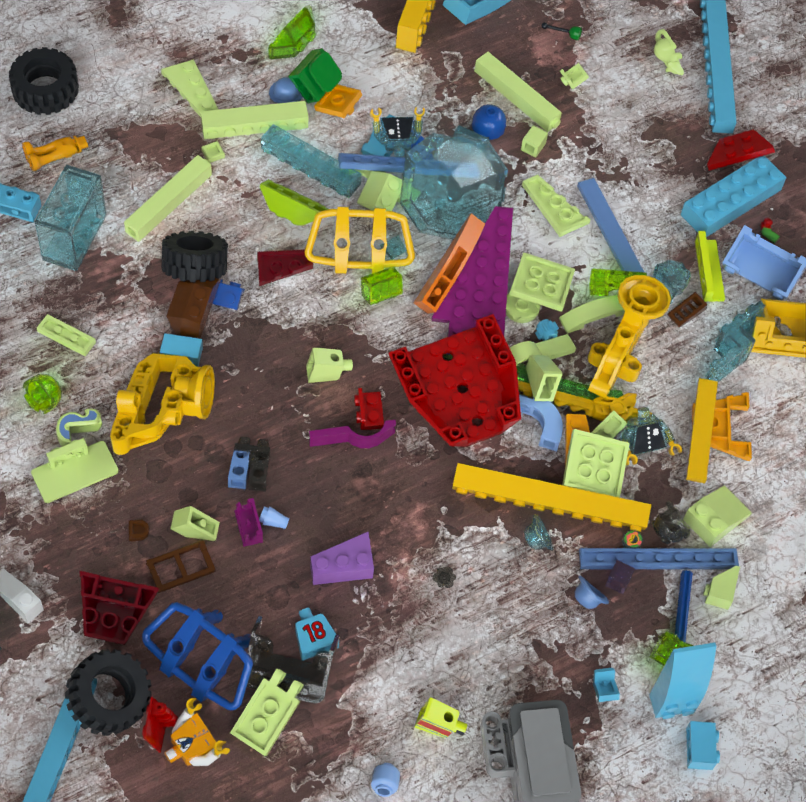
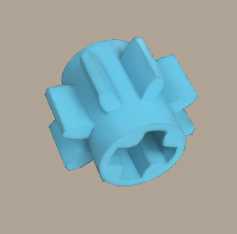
[535,319,559,341]

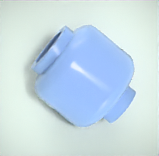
[371,763,400,797]

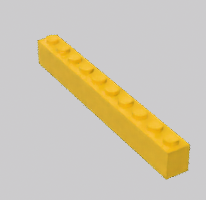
[452,463,652,532]

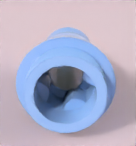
[259,506,289,529]

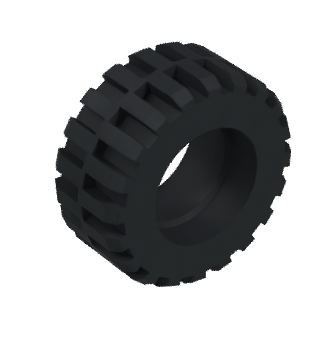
[9,47,79,115]
[65,649,152,736]

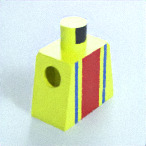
[414,697,468,738]

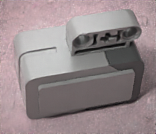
[480,700,581,802]

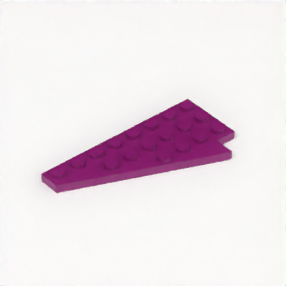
[432,206,513,337]

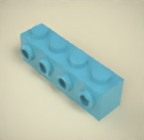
[0,183,42,222]

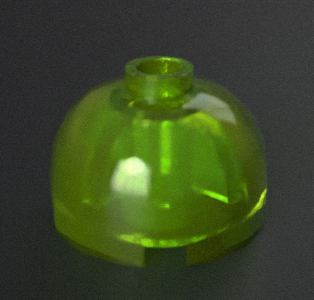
[23,374,62,414]

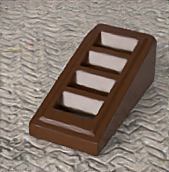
[667,292,708,328]

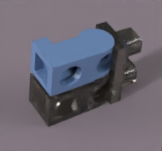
[228,437,270,492]

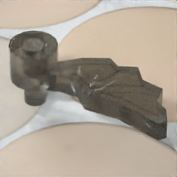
[774,316,793,336]

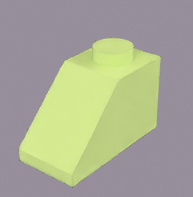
[171,506,220,541]
[703,566,740,610]

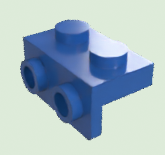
[213,279,245,310]

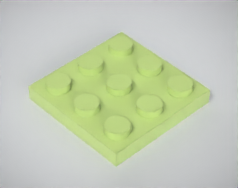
[509,252,575,312]
[562,429,630,498]

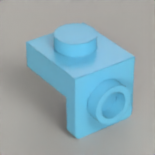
[593,668,620,702]

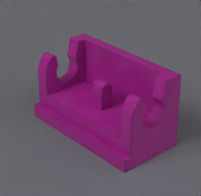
[234,498,263,547]

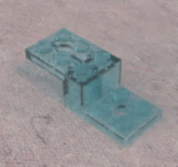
[705,301,766,382]

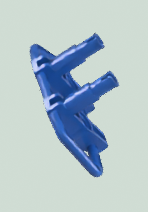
[142,602,255,710]

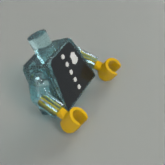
[370,107,425,157]
[620,407,682,466]

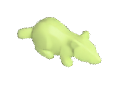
[654,29,684,75]

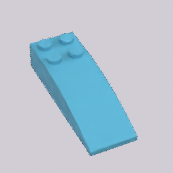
[443,0,511,25]
[649,642,717,719]

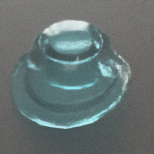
[524,514,554,551]

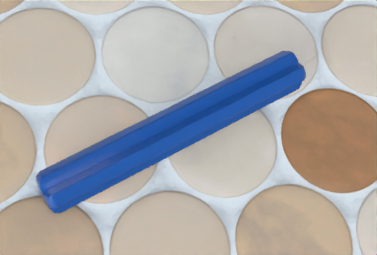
[674,570,693,646]

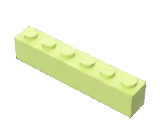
[201,101,309,139]

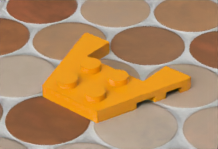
[692,392,752,461]

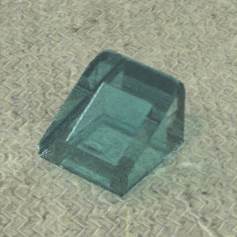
[380,235,407,260]

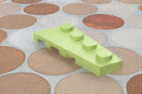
[161,59,219,117]

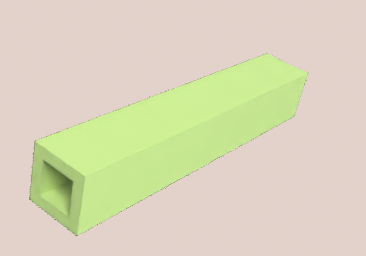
[474,52,562,132]
[124,155,212,242]

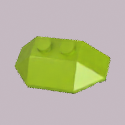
[260,179,328,226]

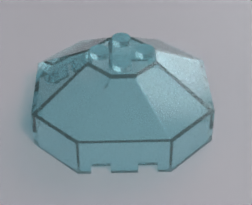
[399,133,508,240]

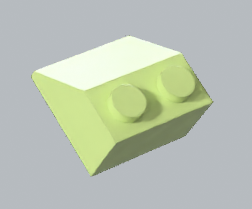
[357,171,406,211]

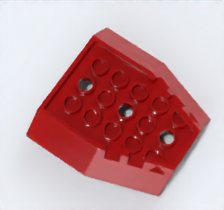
[388,314,521,447]

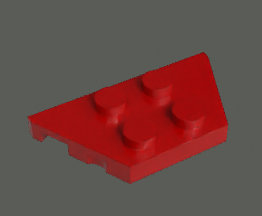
[707,129,775,171]

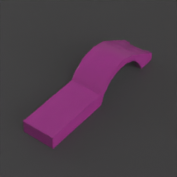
[309,420,396,449]

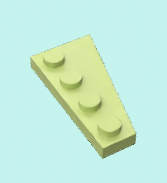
[522,175,591,237]

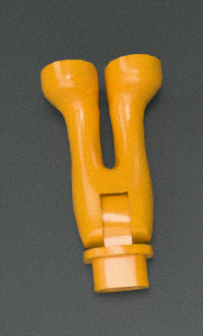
[22,135,88,171]

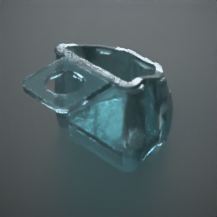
[652,260,691,304]

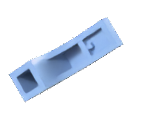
[519,395,563,452]

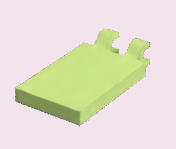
[230,669,304,756]

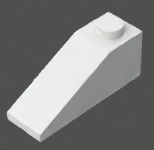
[0,568,44,623]

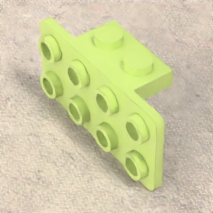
[31,438,118,503]

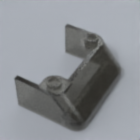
[247,616,340,703]

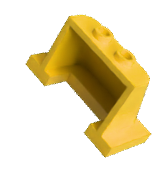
[749,299,806,358]

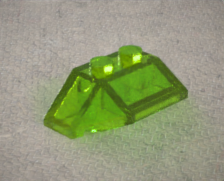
[268,5,316,60]

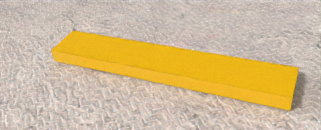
[686,378,718,484]

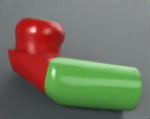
[760,218,780,243]

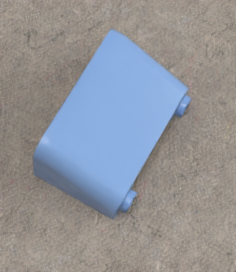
[722,225,806,301]

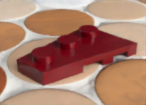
[257,250,314,286]

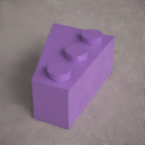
[310,532,374,585]

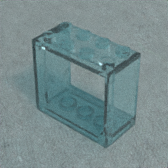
[35,164,107,271]

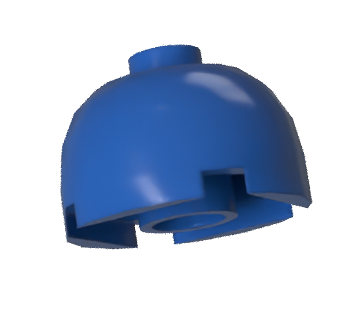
[472,104,506,140]

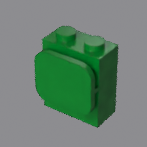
[288,48,342,103]

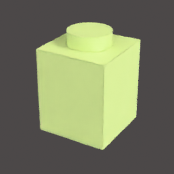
[521,126,548,158]

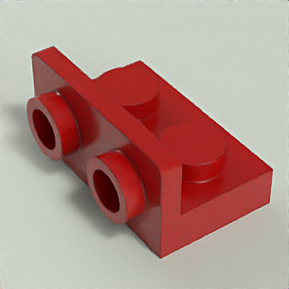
[354,388,384,430]

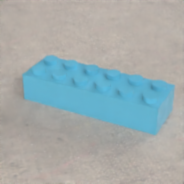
[681,156,787,237]

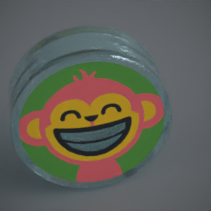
[622,530,643,549]

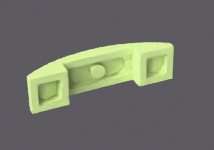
[559,295,625,334]

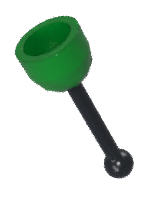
[541,22,582,41]

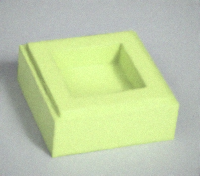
[201,141,225,163]

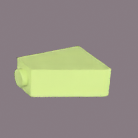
[526,355,562,401]

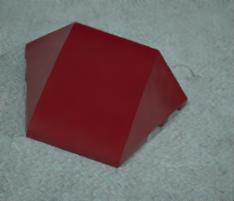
[79,571,160,645]

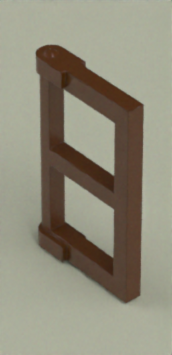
[146,539,216,593]

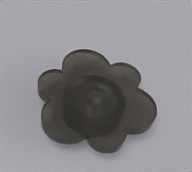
[433,567,456,588]

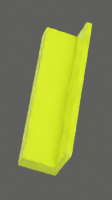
[695,231,725,302]

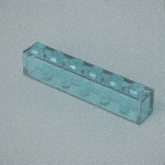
[261,124,362,198]

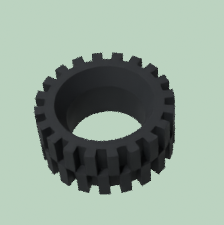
[161,231,228,282]

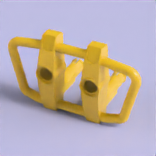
[305,207,415,275]

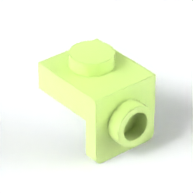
[560,63,589,90]

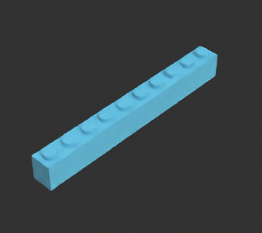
[700,0,737,134]

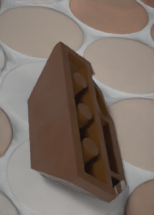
[166,278,221,339]

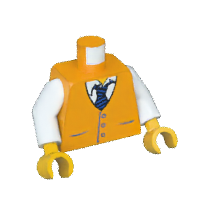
[164,698,230,766]

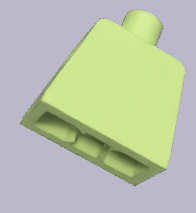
[306,348,353,383]

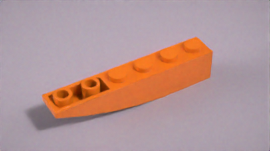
[413,213,485,314]

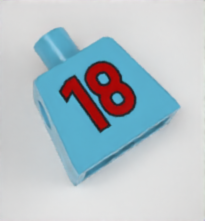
[295,608,339,661]

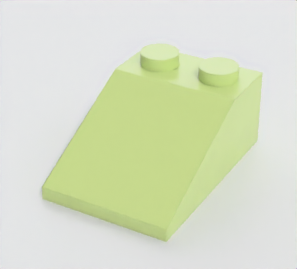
[683,486,752,547]

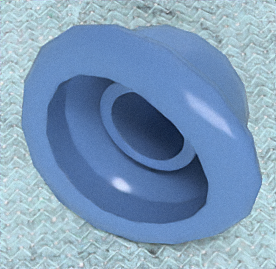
[269,77,303,103]
[575,576,609,609]

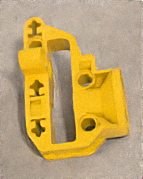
[587,275,671,399]
[110,353,215,455]

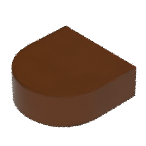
[129,520,149,542]

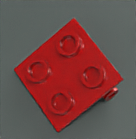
[142,697,178,753]

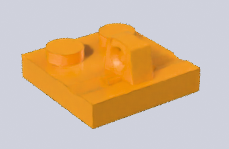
[314,84,362,118]

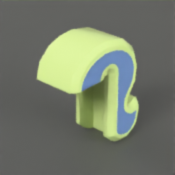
[56,409,102,447]

